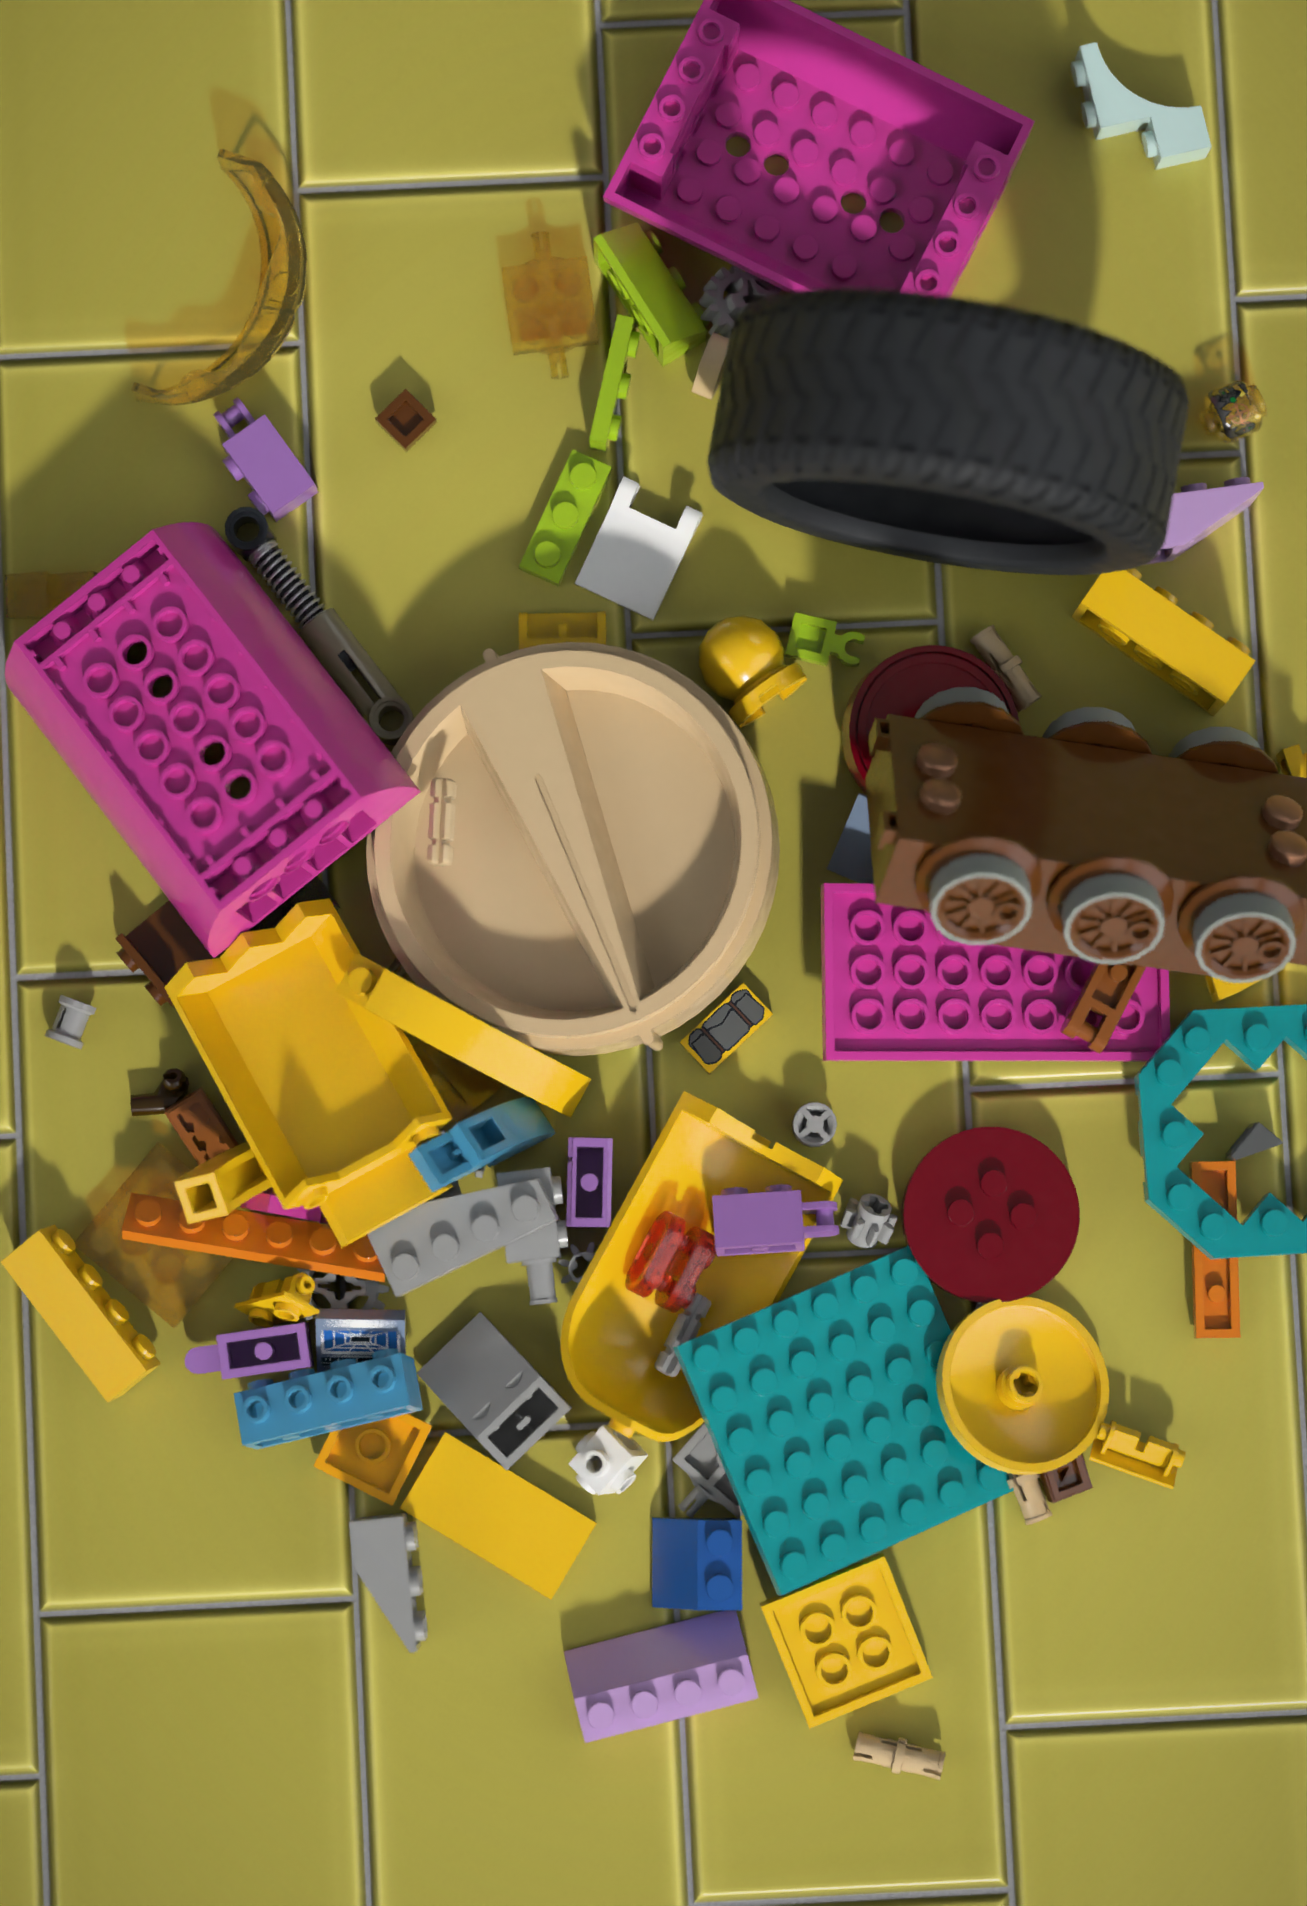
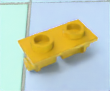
[234,1272,320,1328]
[1089,1420,1186,1489]

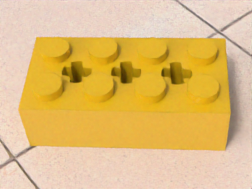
[1072,568,1256,716]

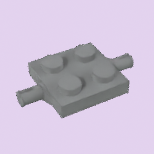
[672,1422,743,1519]

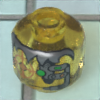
[1199,380,1267,443]

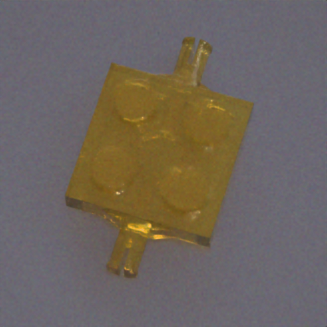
[501,231,599,379]

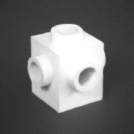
[568,1425,648,1495]

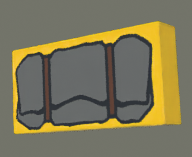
[679,983,773,1075]

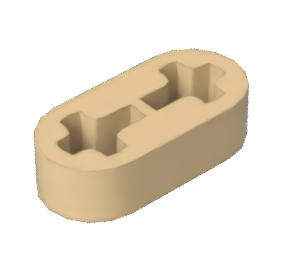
[691,332,729,400]

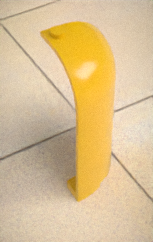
[561,1091,843,1442]

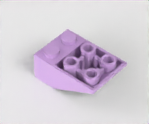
[1147,477,1264,564]

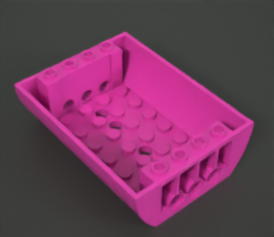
[603,0,1035,296]
[5,522,421,958]

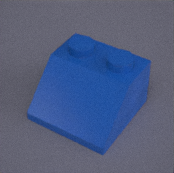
[652,1518,742,1610]

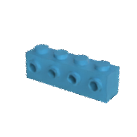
[234,1348,423,1450]

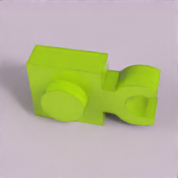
[784,612,865,667]

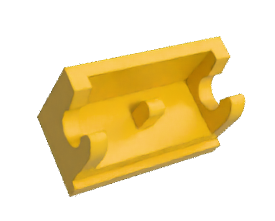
[519,611,606,650]

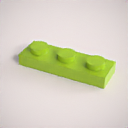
[589,314,641,452]
[519,449,612,587]

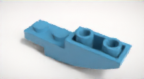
[409,1097,556,1192]

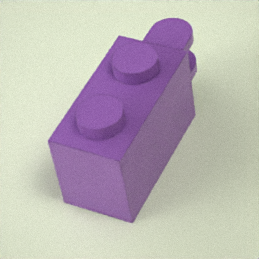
[213,397,318,522]
[712,1184,839,1257]
[185,1322,314,1380]

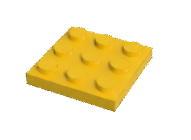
[759,1552,933,1728]

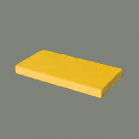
[400,1432,597,1600]

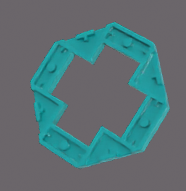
[1134,1004,1307,1260]

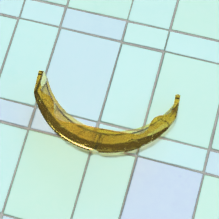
[131,149,307,406]

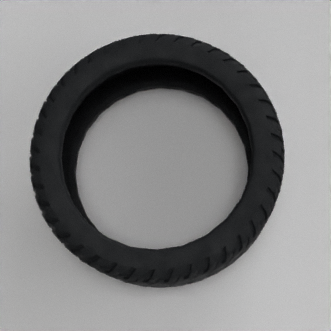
[707,288,1189,575]

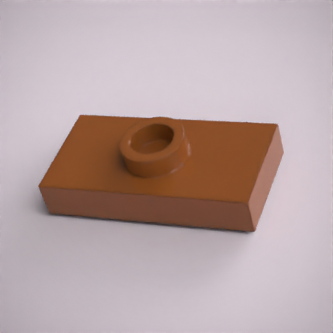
[164,1087,240,1165]

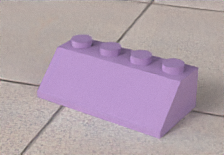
[564,1610,759,1743]

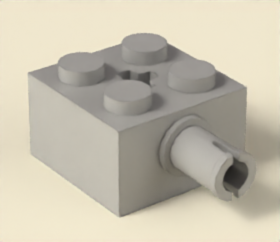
[497,1167,569,1305]

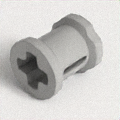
[44,995,96,1050]

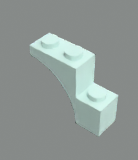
[1071,42,1211,170]

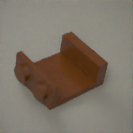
[115,900,248,1009]

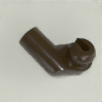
[130,1068,189,1117]

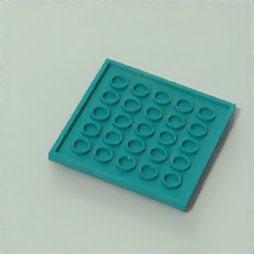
[673,1246,1014,1596]

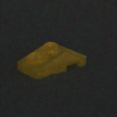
[413,1040,506,1133]

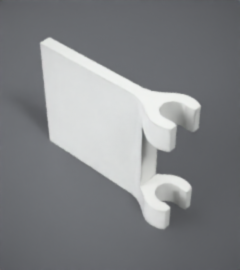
[575,476,703,620]

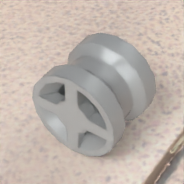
[792,1102,837,1148]

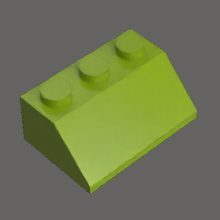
[593,222,709,367]

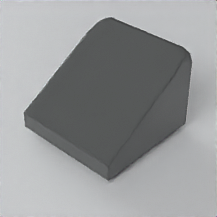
[1225,1122,1283,1161]

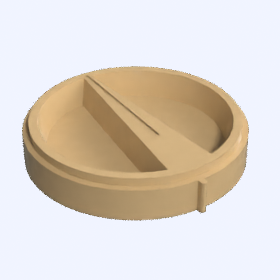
[366,642,780,1056]

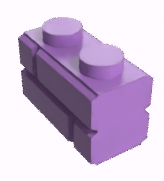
[566,1137,613,1228]

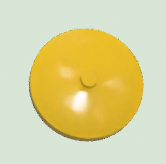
[936,1297,1109,1475]

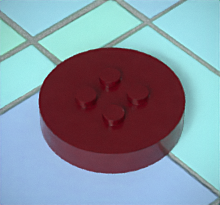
[842,645,1019,796]
[901,1127,1080,1303]

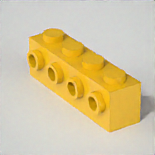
[1,1224,161,1403]

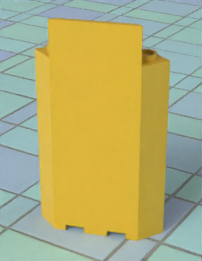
[164,898,453,1248]

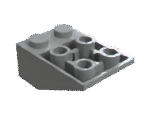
[417,1312,572,1470]
[349,1512,428,1653]

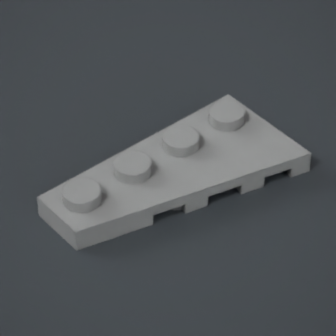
[367,1179,559,1297]

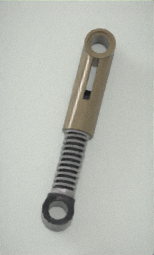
[225,507,414,745]

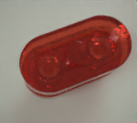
[625,1211,716,1313]

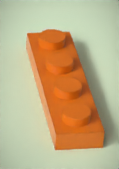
[1189,1161,1241,1338]

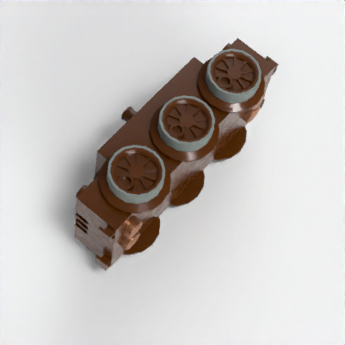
[865,687,1307,983]

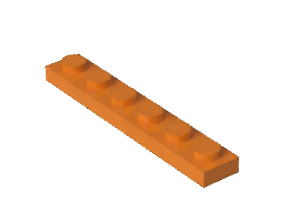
[122,1193,386,1282]

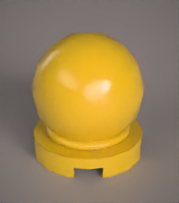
[699,615,807,728]

